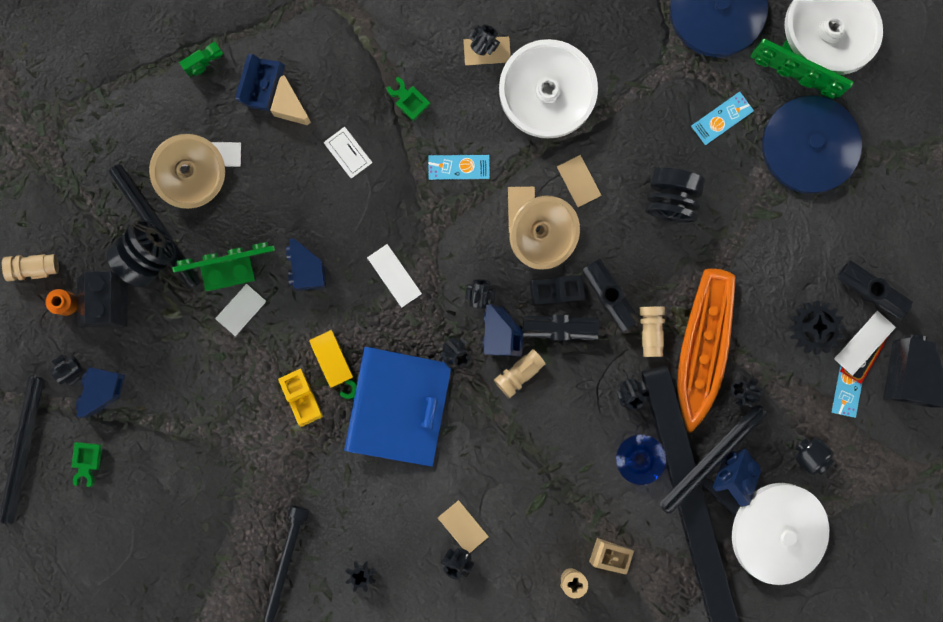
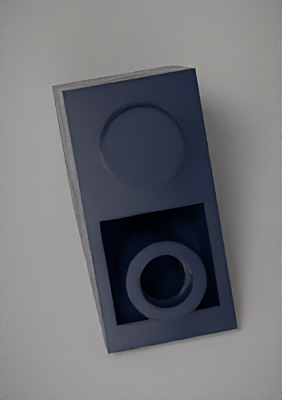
[286,239,326,291]
[483,304,523,356]
[76,367,125,418]

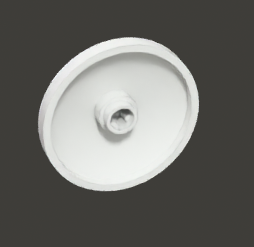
[785,0,883,75]
[499,39,598,138]
[732,483,829,585]

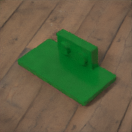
[750,39,854,99]
[172,242,275,291]

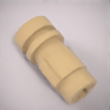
[2,254,59,282]
[640,307,665,357]
[494,350,545,398]
[560,568,588,598]

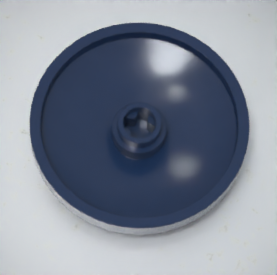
[669,0,768,57]
[762,96,862,194]

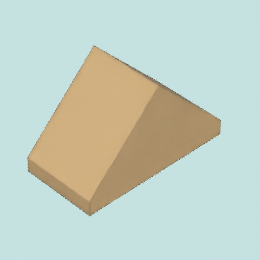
[270,75,311,125]
[589,538,634,575]

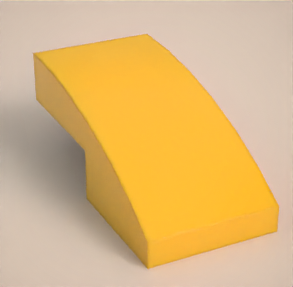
[309,330,353,388]
[278,369,323,427]

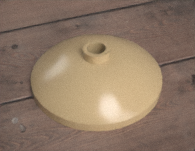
[149,134,225,209]
[510,196,580,270]

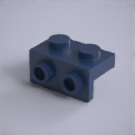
[235,54,285,111]
[713,449,761,507]

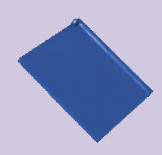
[344,347,451,467]

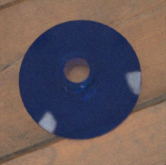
[616,434,666,485]

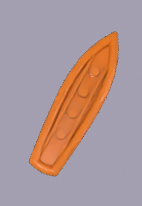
[677,269,736,433]

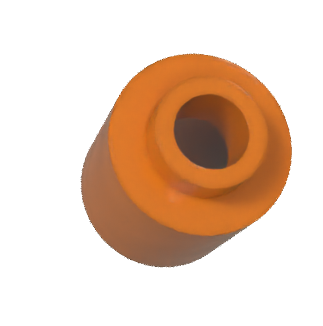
[46,289,77,316]

